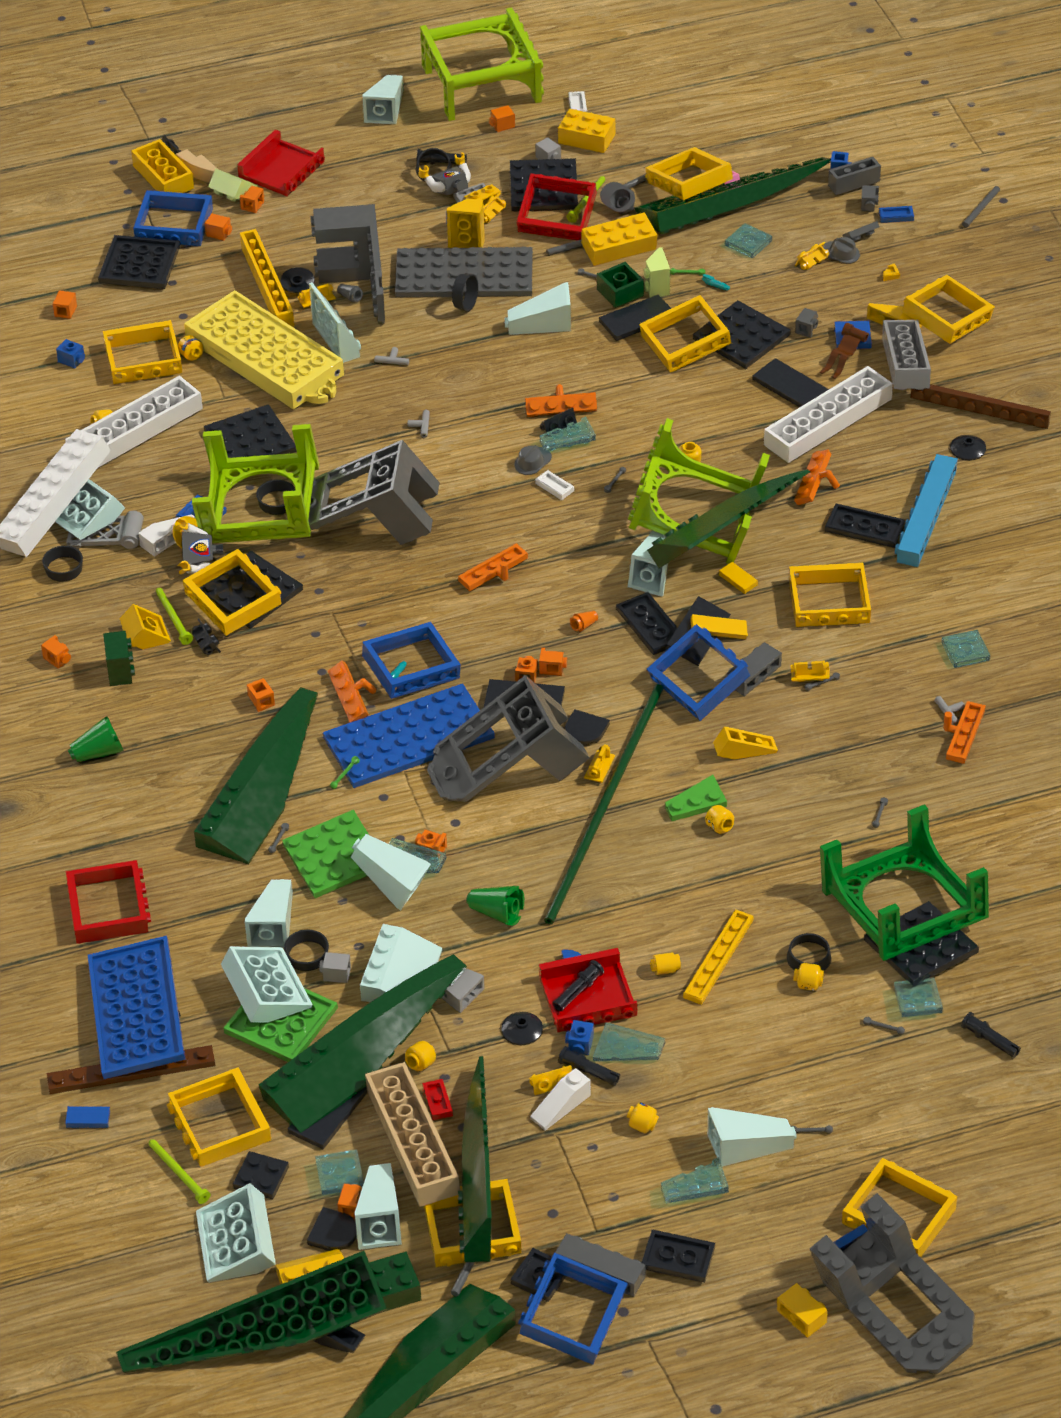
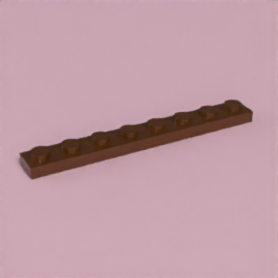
[910,384,1051,429]
[47,1045,215,1094]

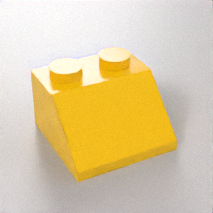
[119,604,171,650]

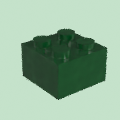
[597,262,644,308]
[103,631,135,686]
[370,1251,421,1313]

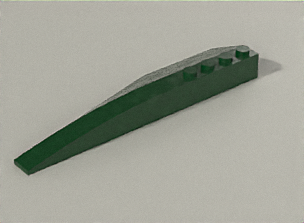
[634,157,831,234]
[647,469,810,568]
[194,687,318,864]
[258,954,467,1133]
[458,1056,492,1262]
[116,1250,387,1373]
[344,1284,516,1418]

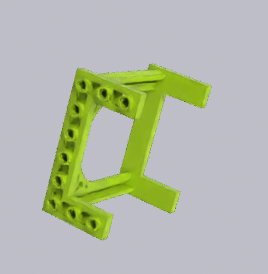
[420,8,544,121]
[628,418,770,564]
[192,424,319,543]

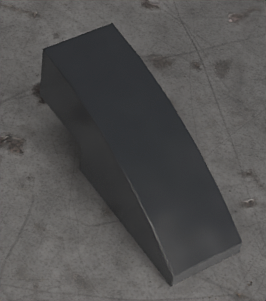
[313,1326,365,1353]

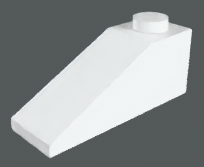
[139,514,194,557]
[530,1068,591,1131]

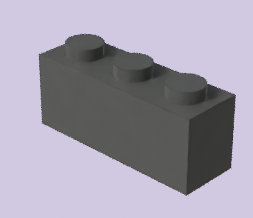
[828,156,881,195]
[727,642,782,697]

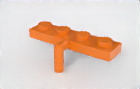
[525,384,597,417]
[794,449,840,505]
[458,543,528,591]
[328,660,377,722]
[943,701,986,764]

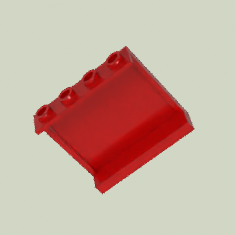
[237,129,325,196]
[539,948,637,1033]

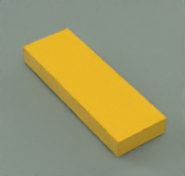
[690,614,748,639]

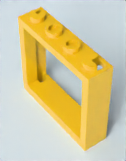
[645,147,733,200]
[901,275,995,344]
[639,295,731,373]
[103,320,183,384]
[182,549,281,636]
[789,563,871,627]
[166,1067,271,1167]
[842,1158,957,1257]
[424,1179,522,1267]

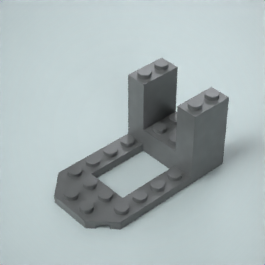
[310,204,385,324]
[308,440,440,545]
[427,675,590,802]
[809,1193,975,1374]

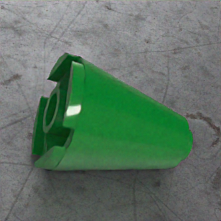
[68,716,124,762]
[466,886,525,926]

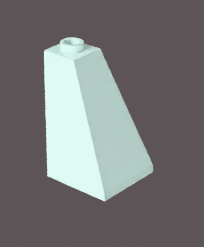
[362,75,404,124]
[504,282,571,335]
[628,531,668,597]
[351,834,431,911]
[245,879,293,948]
[707,1107,797,1167]
[355,1163,402,1250]

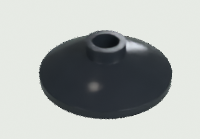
[280,267,315,293]
[950,435,986,460]
[501,1012,543,1045]

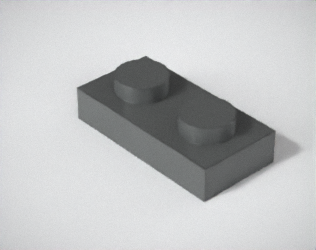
[842,221,880,241]

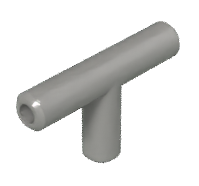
[374,347,409,365]
[407,410,430,438]
[934,696,965,726]

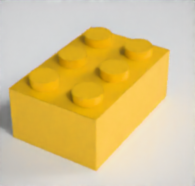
[558,108,616,153]

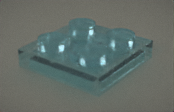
[725,223,772,258]
[941,630,990,668]
[894,978,943,1017]
[315,1149,364,1195]

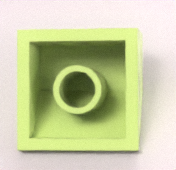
[208,168,258,202]
[643,247,670,297]

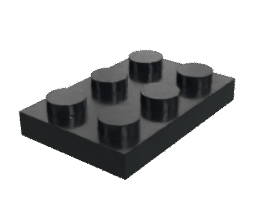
[642,1229,715,1283]

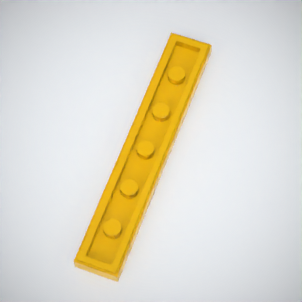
[683,909,754,1005]

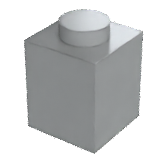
[535,137,561,159]
[319,952,351,983]

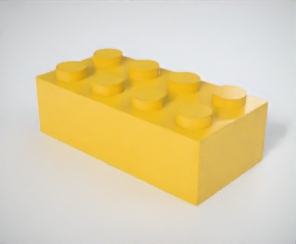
[131,139,194,193]
[581,212,657,266]

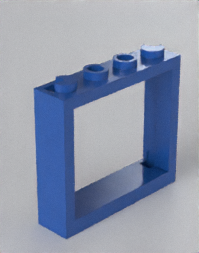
[133,190,213,246]
[362,622,461,699]
[647,624,750,721]
[518,1252,628,1365]

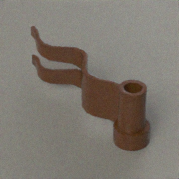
[820,323,869,379]

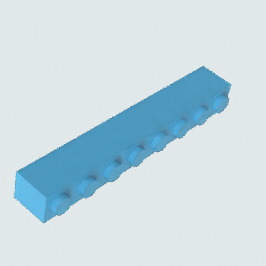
[895,454,958,567]

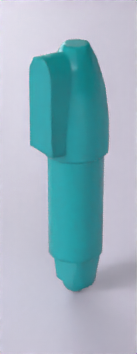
[702,274,730,291]
[390,661,407,678]

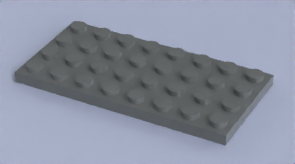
[395,247,533,297]

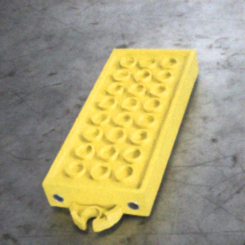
[184,290,344,410]

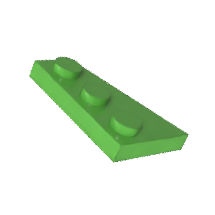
[665,775,727,821]

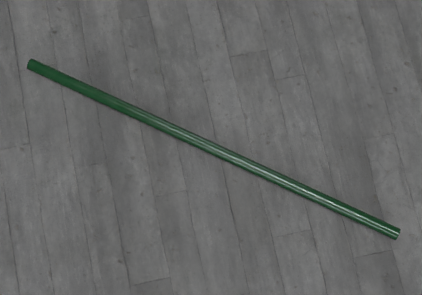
[544,684,664,925]

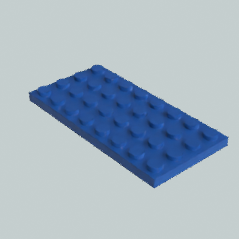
[323,683,495,788]
[88,935,185,1079]

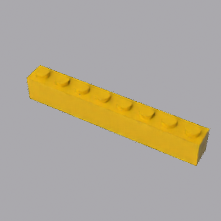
[240,229,295,328]

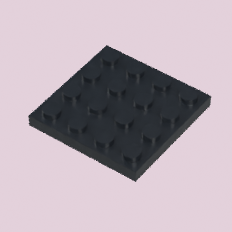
[510,158,578,212]
[98,235,180,289]
[693,300,791,369]
[204,404,297,458]
[200,551,303,629]
[864,901,979,987]

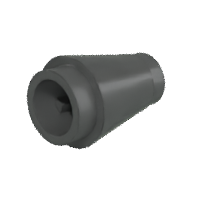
[337,284,363,302]

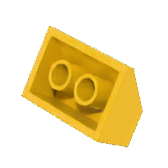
[446,199,485,248]
[275,1249,344,1284]

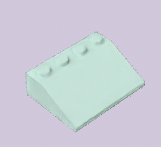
[309,283,361,363]
[55,479,125,540]
[360,924,442,1002]
[221,947,313,1022]
[196,1183,276,1283]

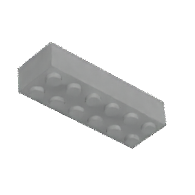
[882,320,931,390]

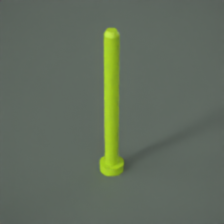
[566,176,605,223]
[156,588,193,645]
[149,1139,211,1204]

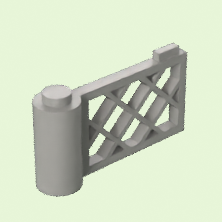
[66,511,144,549]

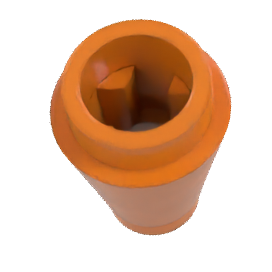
[570,610,598,632]

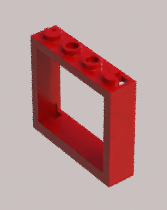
[517,173,597,241]
[66,860,151,944]

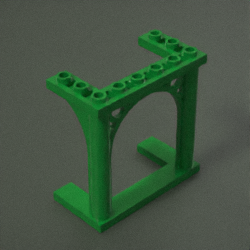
[820,804,989,961]

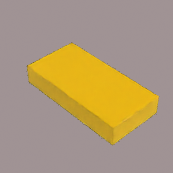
[719,562,758,594]

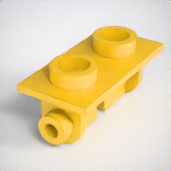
[464,184,501,204]
[483,193,506,223]
[795,242,829,270]
[297,283,335,308]
[791,660,830,682]
[584,744,615,783]
[529,1065,572,1095]

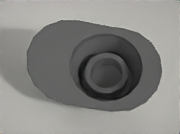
[600,182,635,214]
[823,237,860,263]
[515,445,552,475]

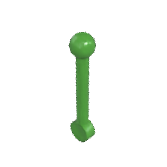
[670,268,705,276]
[330,756,360,789]

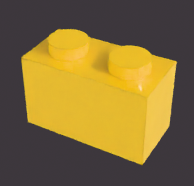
[777,1283,828,1338]

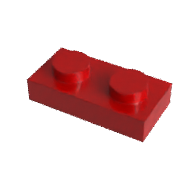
[422,1079,453,1121]

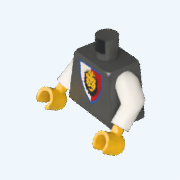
[418,152,471,195]
[175,518,223,575]

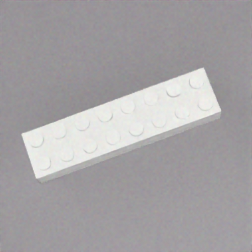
[764,366,893,463]
[65,376,203,467]
[0,429,111,557]

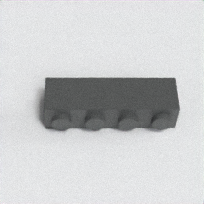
[555,1233,645,1297]

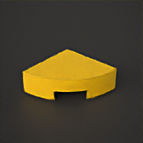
[883,263,900,281]

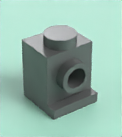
[861,185,879,212]
[795,308,818,338]

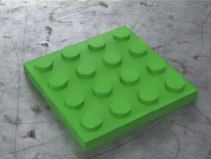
[282,810,369,898]
[223,988,338,1062]

